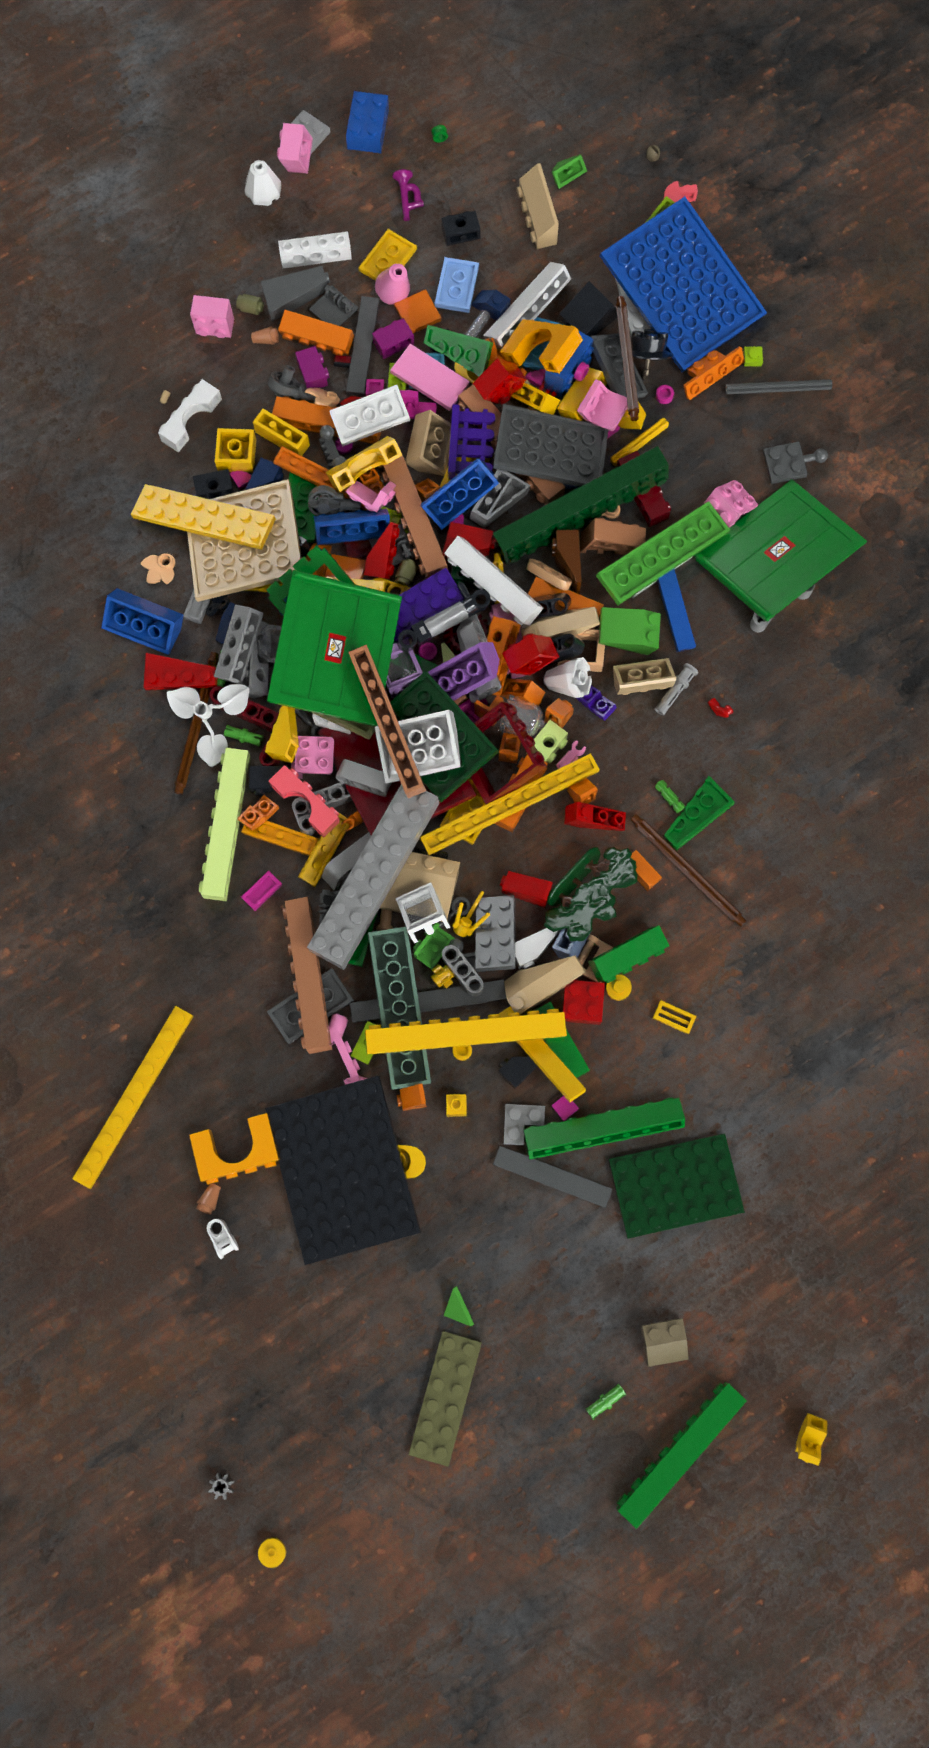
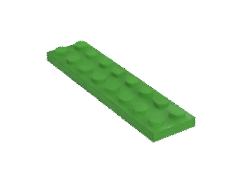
[596,501,730,605]

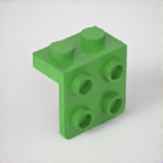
[413,922,455,970]

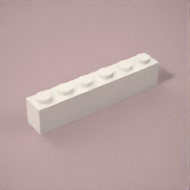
[483,262,571,351]
[444,536,543,626]

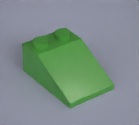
[598,607,661,655]

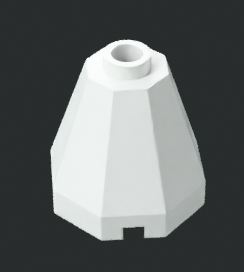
[245,160,281,206]
[543,657,592,698]

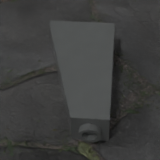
[261,266,330,322]

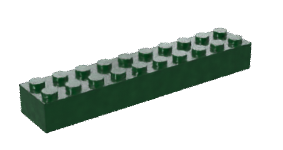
[493,446,669,565]

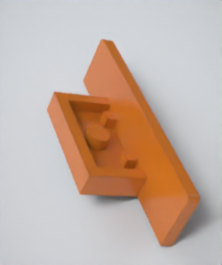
[683,346,744,400]

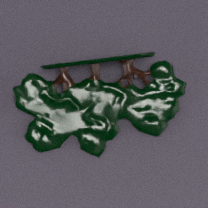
[544,847,637,942]

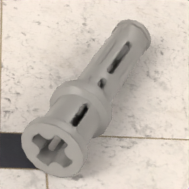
[654,663,698,716]

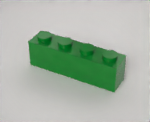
[588,925,670,984]
[534,1002,590,1079]

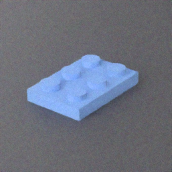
[435,257,479,313]

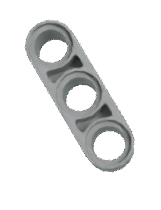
[335,759,392,797]
[442,945,483,996]

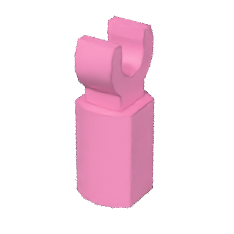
[556,741,586,769]

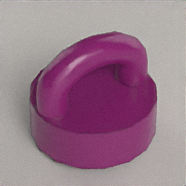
[335,437,353,455]

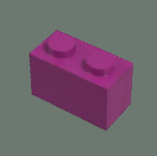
[372,318,414,359]
[295,346,330,389]

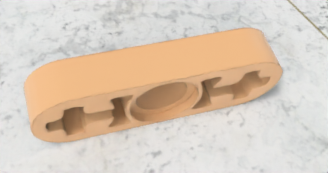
[526,559,572,590]

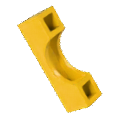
[326,436,402,492]

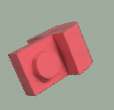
[663,181,698,202]

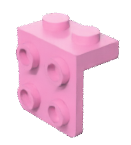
[577,379,628,431]
[704,480,758,528]
[346,481,396,513]
[291,736,334,779]

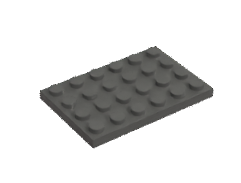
[493,404,608,487]

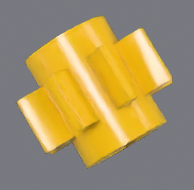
[430,965,455,988]

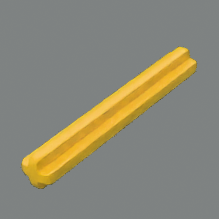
[610,418,669,466]

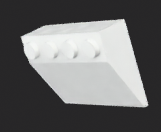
[375,710,461,784]

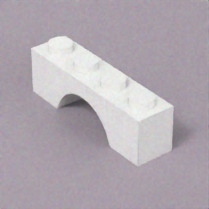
[158,379,222,453]

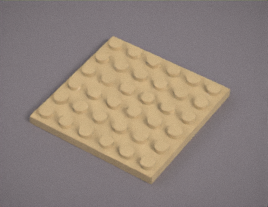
[187,479,302,602]

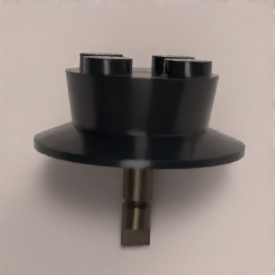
[632,329,674,380]

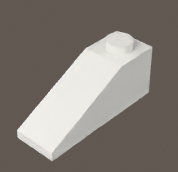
[515,928,561,969]

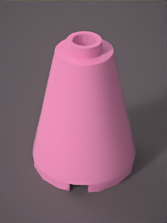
[375,264,410,305]

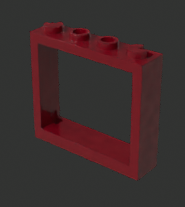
[471,702,547,804]

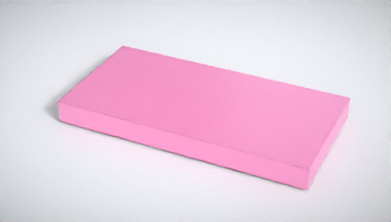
[390,344,470,411]

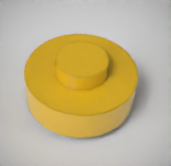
[606,975,632,1001]
[258,1537,286,1568]

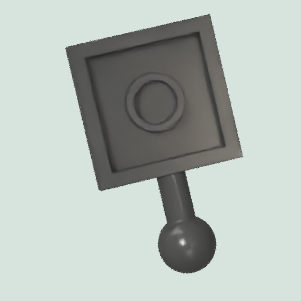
[763,441,828,484]

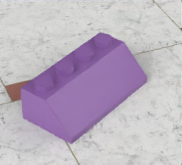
[428,642,500,701]

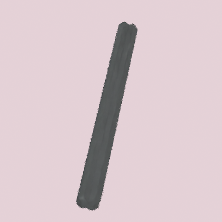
[725,379,832,394]

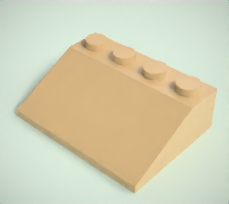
[380,852,460,922]

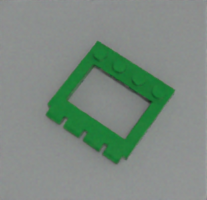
[266,545,356,616]

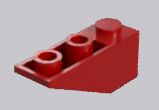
[364,522,400,579]
[564,801,626,831]

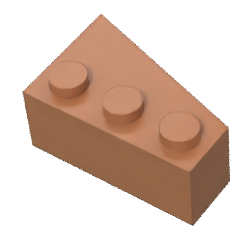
[580,518,646,555]

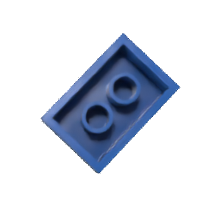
[346,91,389,153]
[544,331,594,398]

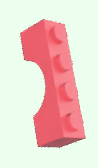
[269,765,340,838]

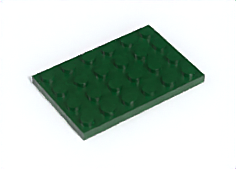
[391,671,499,803]
[608,1134,745,1239]

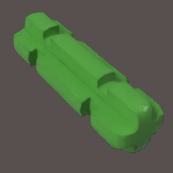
[655,780,685,813]

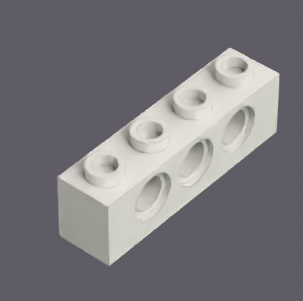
[278,232,352,269]

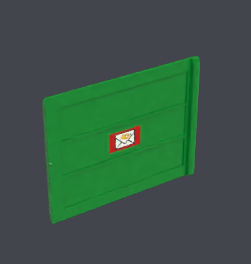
[694,479,867,621]
[267,570,402,726]

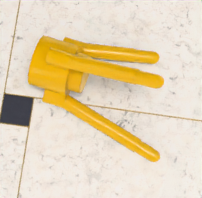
[452,891,490,937]

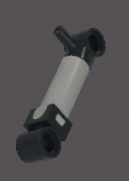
[397,583,490,652]

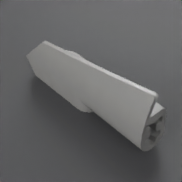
[457,614,502,703]

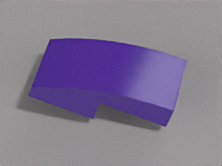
[576,685,617,721]

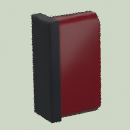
[334,355,352,368]

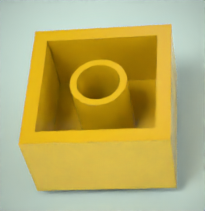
[215,428,256,473]

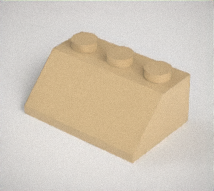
[405,410,451,476]
[613,658,676,695]

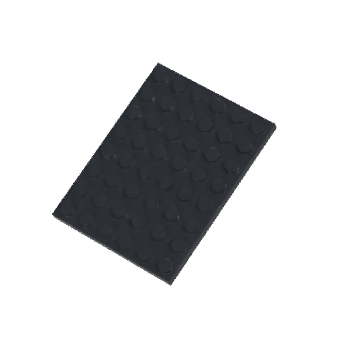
[265,1076,421,1265]

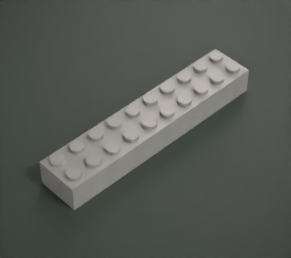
[307,784,439,970]

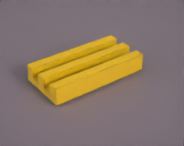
[652,1000,696,1034]

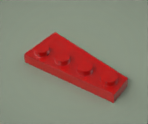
[143,653,218,690]

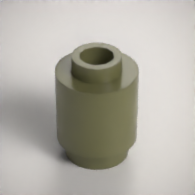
[236,293,264,315]
[395,559,418,587]

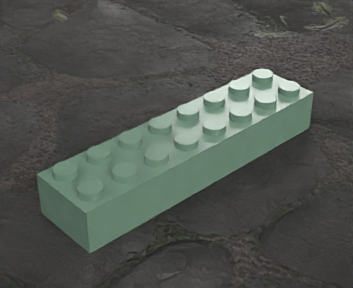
[368,927,431,1090]

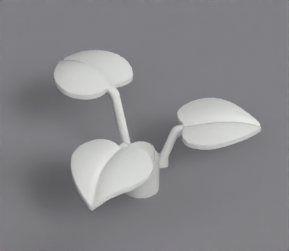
[167,684,249,767]

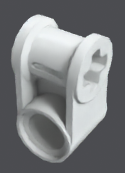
[207,1219,239,1259]

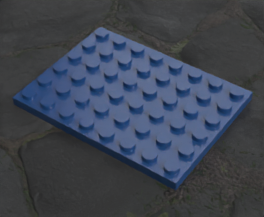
[600,196,767,372]

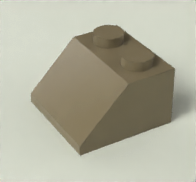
[640,1318,689,1367]

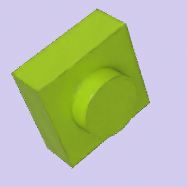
[743,347,763,366]

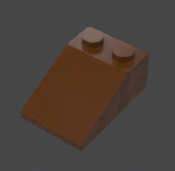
[551,530,582,594]

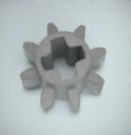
[209,1473,235,1500]

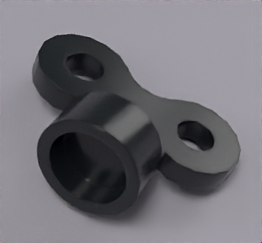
[206,595,230,617]

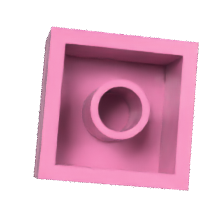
[277,123,313,174]
[190,295,234,338]

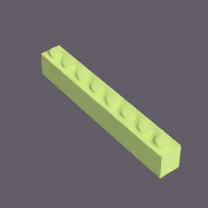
[199,748,250,901]

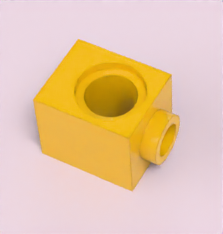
[446,1094,467,1117]

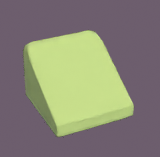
[441,642,455,663]

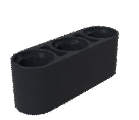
[533,593,571,618]
[546,634,585,666]

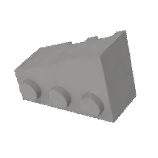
[470,469,531,528]

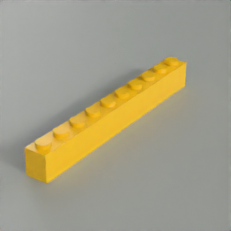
[365,1009,567,1055]

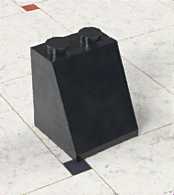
[560,281,617,337]

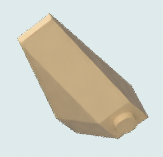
[521,607,600,639]
[504,955,586,1015]

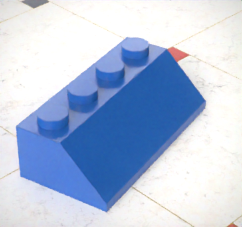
[420,458,499,529]
[314,508,390,545]
[101,588,184,655]

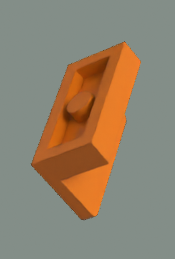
[474,695,504,727]
[631,850,662,892]

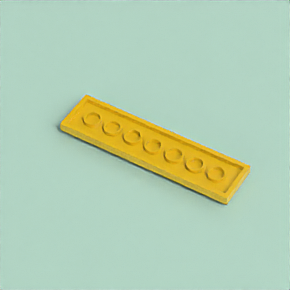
[131,484,276,550]

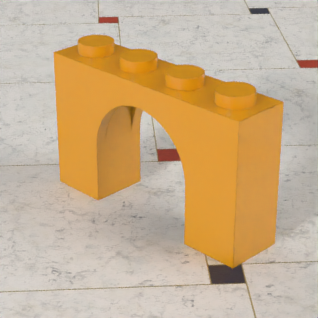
[500,319,583,373]
[189,1113,279,1185]

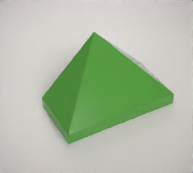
[551,154,587,189]
[444,1286,474,1326]

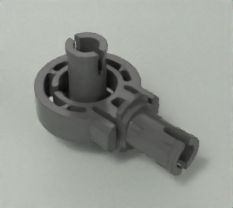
[268,365,316,404]
[308,485,361,516]

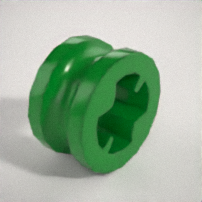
[431,125,448,143]

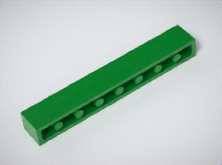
[524,1098,685,1160]
[616,1382,747,1529]

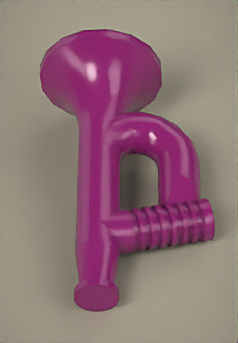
[392,169,424,221]

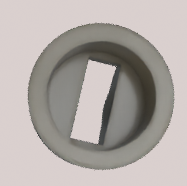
[646,145,660,161]

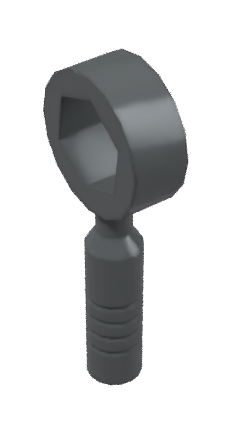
[295,708,324,737]
[434,897,470,928]

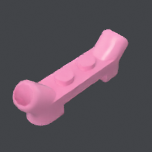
[329,1014,368,1085]

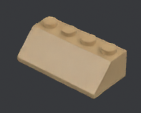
[517,163,559,249]

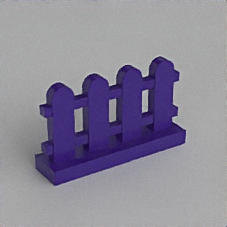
[448,404,495,480]

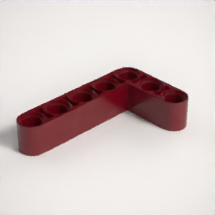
[210,686,280,766]

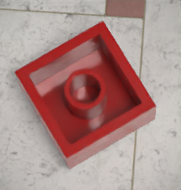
[473,358,527,405]
[502,633,559,676]
[562,980,605,1025]

